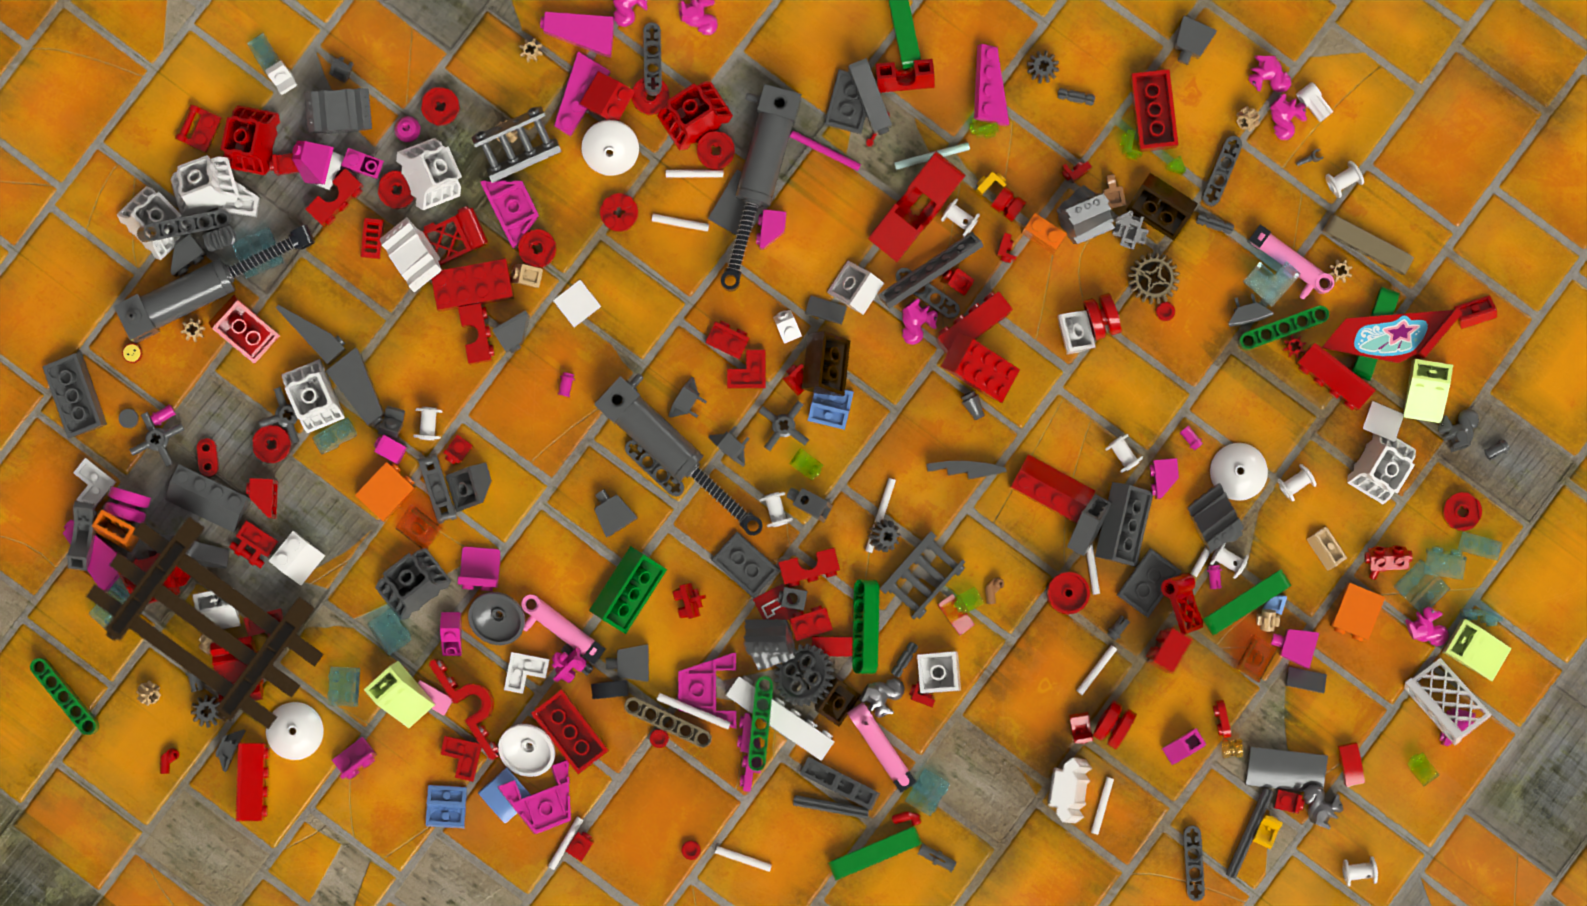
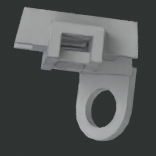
[1112,210,1149,250]

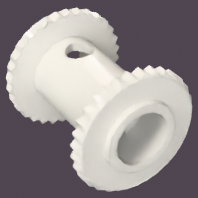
[1325,161,1364,198]
[941,199,980,236]
[414,407,443,440]
[1105,434,1143,473]
[1278,464,1316,502]
[759,492,793,528]
[1210,543,1249,579]
[1342,856,1378,887]

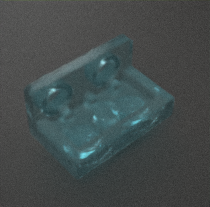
[1424,546,1467,580]
[367,608,411,656]
[327,667,360,707]
[905,768,950,816]

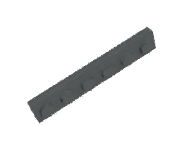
[878,232,983,309]

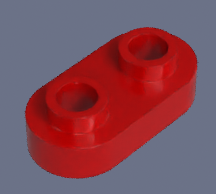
[197,438,219,477]
[1213,700,1231,739]

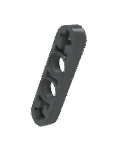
[643,23,662,96]
[1202,136,1242,207]
[896,268,960,319]
[625,440,684,497]
[1183,825,1205,901]

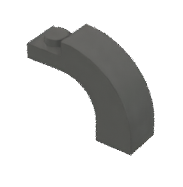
[67,501,97,571]

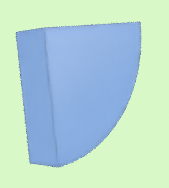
[1263,596,1287,615]

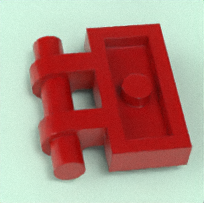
[229,520,279,569]

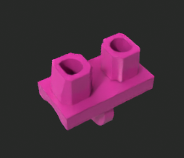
[552,647,586,683]

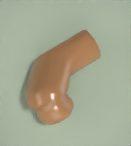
[985,577,1004,604]

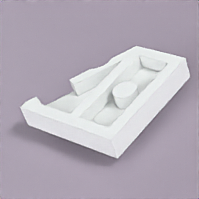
[218,181,260,217]

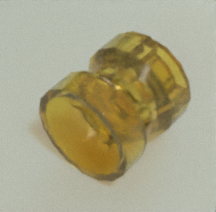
[1222,739,1243,759]

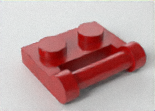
[175,104,222,153]

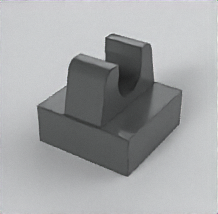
[329,57,353,83]

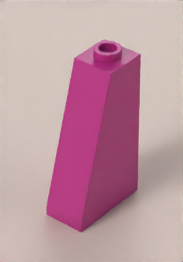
[540,12,614,58]
[63,519,123,592]

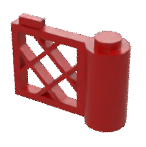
[423,206,489,266]
[1161,573,1204,635]

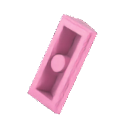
[418,680,452,716]

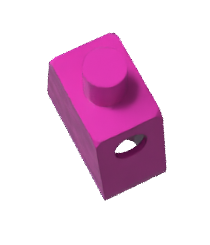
[1271,629,1319,668]

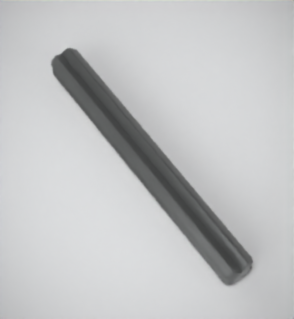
[1226,788,1273,879]

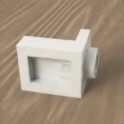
[265,61,297,95]

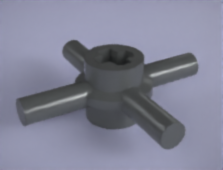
[258,387,299,444]
[759,400,809,451]
[129,412,185,467]

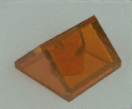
[395,504,444,550]
[1233,634,1278,683]

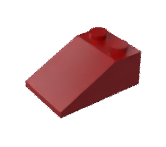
[208,295,280,364]

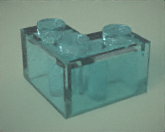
[1243,261,1301,306]

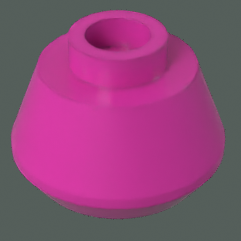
[394,116,421,142]

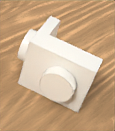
[773,310,802,344]

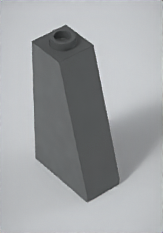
[848,58,892,135]
[326,348,385,427]

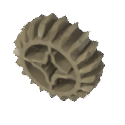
[1128,253,1180,304]

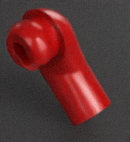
[160,748,180,774]
[892,811,922,826]

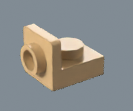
[511,264,543,288]

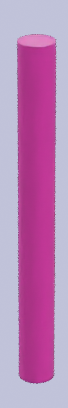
[790,130,861,171]

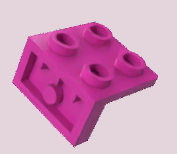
[332,737,377,780]

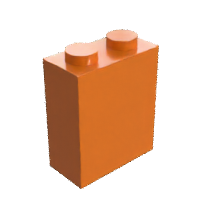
[1022,213,1067,255]
[355,462,416,522]
[92,510,139,552]
[1330,583,1385,642]

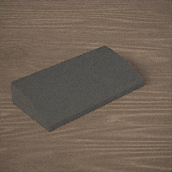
[42,353,107,438]
[1245,747,1328,792]

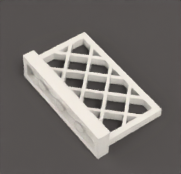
[1404,658,1491,745]

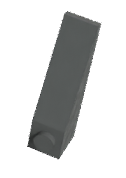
[276,305,346,365]
[148,534,230,568]

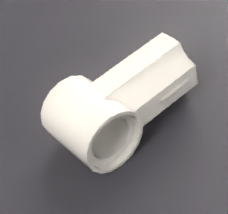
[1296,82,1333,122]
[316,152,345,191]

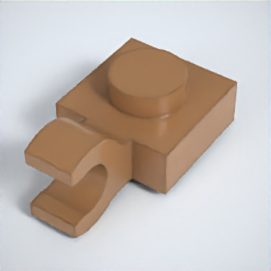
[1103,174,1126,208]

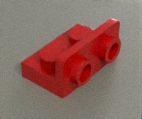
[705,320,750,360]
[790,605,833,641]

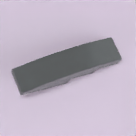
[926,461,1007,480]
[800,757,880,810]

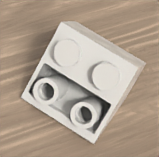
[193,591,241,629]

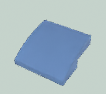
[808,389,854,430]
[478,767,531,823]
[426,785,467,829]

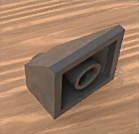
[492,310,530,354]
[446,463,492,512]

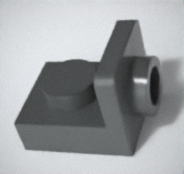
[378,406,405,439]

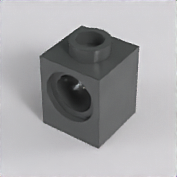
[778,587,807,611]

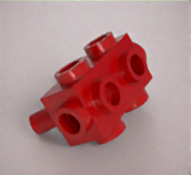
[1364,545,1413,580]

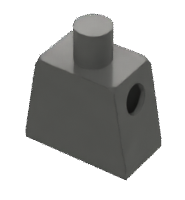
[1174,16,1217,65]
[787,487,833,523]
[594,489,638,538]
[606,645,649,681]

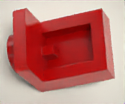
[783,363,805,396]
[1069,712,1093,744]

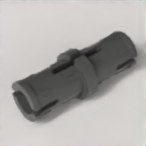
[918,844,957,872]

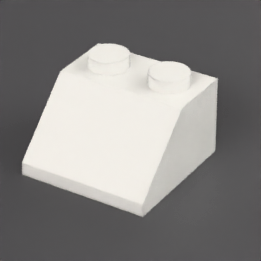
[827,261,884,315]
[1057,310,1096,354]
[269,531,325,585]
[917,652,961,693]

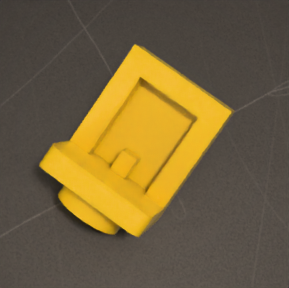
[976,172,1006,196]
[1253,815,1283,849]

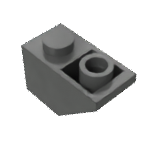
[171,234,206,277]

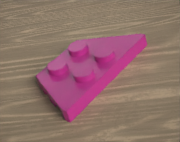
[480,181,539,248]

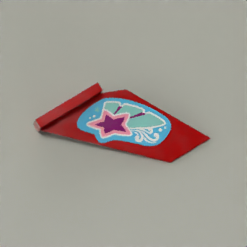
[1321,308,1462,363]

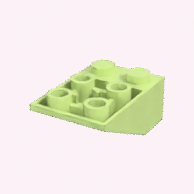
[1403,359,1453,423]
[1442,619,1512,681]
[364,661,436,728]

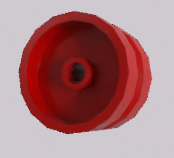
[1083,293,1122,341]
[1046,572,1090,615]
[1092,700,1137,750]

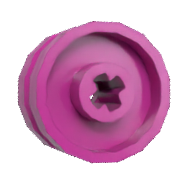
[103,486,152,523]

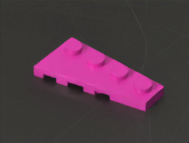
[974,44,1010,126]
[554,52,611,137]

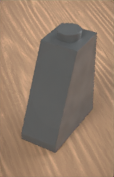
[1067,494,1112,556]

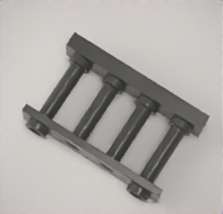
[471,106,562,183]
[880,532,965,619]

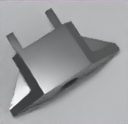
[1228,294,1273,326]
[668,377,707,418]
[708,426,750,467]
[215,729,246,772]

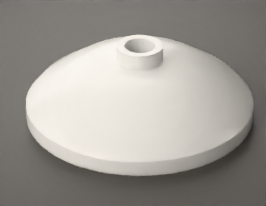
[582,120,639,175]
[1210,443,1268,500]
[266,702,324,760]
[498,724,555,777]

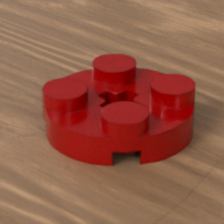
[632,77,670,116]
[421,87,460,126]
[697,132,735,170]
[378,171,415,209]
[600,193,638,232]
[518,229,557,268]
[252,425,292,464]
[1443,492,1482,531]

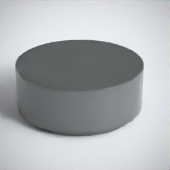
[119,409,139,428]

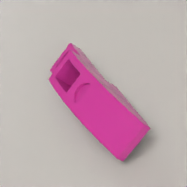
[737,713,762,792]

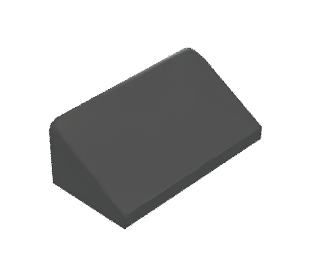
[805,296,847,325]
[1285,667,1327,693]

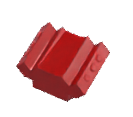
[657,81,733,150]
[220,105,280,176]
[118,553,191,603]
[210,636,264,702]

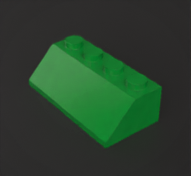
[589,546,667,634]

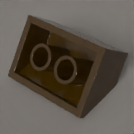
[1126,173,1198,241]
[802,331,851,396]

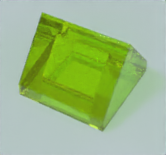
[1165,156,1186,175]

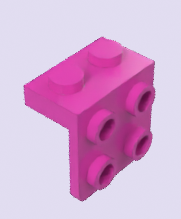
[458,547,501,591]

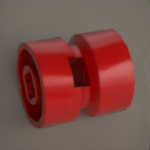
[991,187,1027,222]

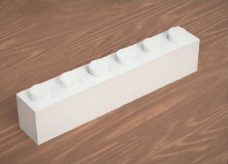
[726,675,834,761]

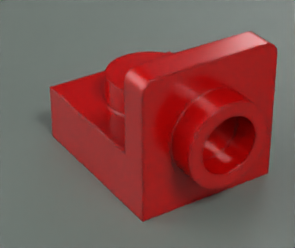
[270,153,299,175]
[1061,161,1092,183]
[996,233,1017,264]
[940,267,974,296]
[443,435,473,465]
[909,682,935,708]
[1274,789,1305,814]
[565,831,594,862]

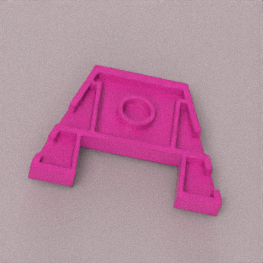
[678,653,736,728]
[497,760,571,834]

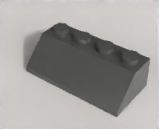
[165,464,250,533]
[1095,482,1153,567]

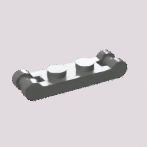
[418,453,457,524]

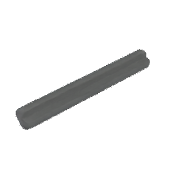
[793,795,869,819]

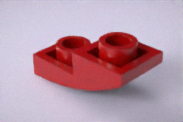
[812,636,853,657]
[1338,742,1365,787]

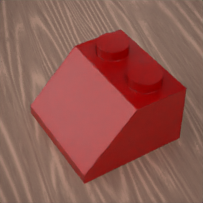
[579,71,635,121]
[246,478,278,519]

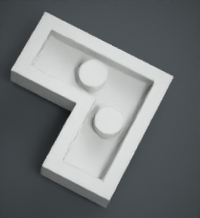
[74,458,116,509]
[504,652,550,694]

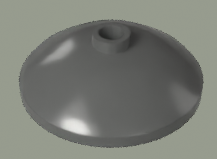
[468,592,525,645]

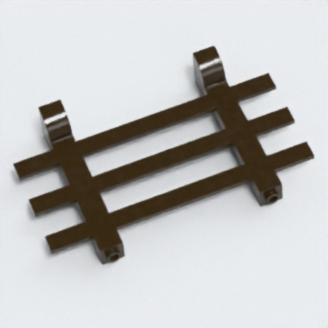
[85,516,324,729]

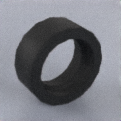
[591,680,628,699]

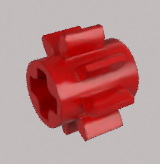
[1282,335,1306,359]

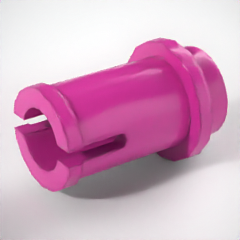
[558,372,575,397]
[150,404,176,426]
[1180,426,1203,451]
[1207,565,1222,589]

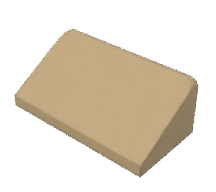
[1307,526,1347,571]

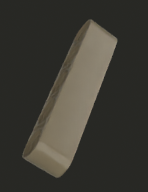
[1322,214,1414,275]
[624,697,712,748]

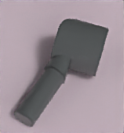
[1296,149,1324,166]

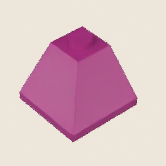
[292,141,334,185]

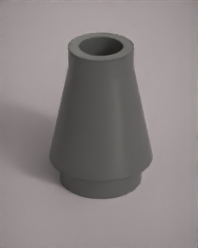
[961,390,985,420]

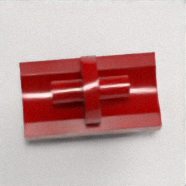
[672,583,706,619]

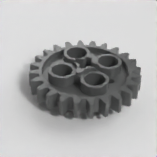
[774,644,835,707]

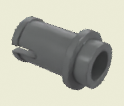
[1484,440,1510,461]
[1107,615,1130,641]
[186,671,203,692]

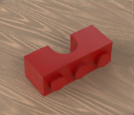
[876,59,935,93]
[305,168,364,227]
[458,303,495,365]
[779,548,840,588]

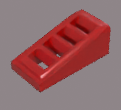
[361,218,385,259]

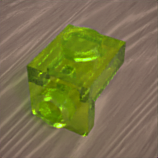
[969,117,999,139]
[1120,129,1143,160]
[789,448,823,480]
[954,587,984,615]
[1408,752,1439,786]

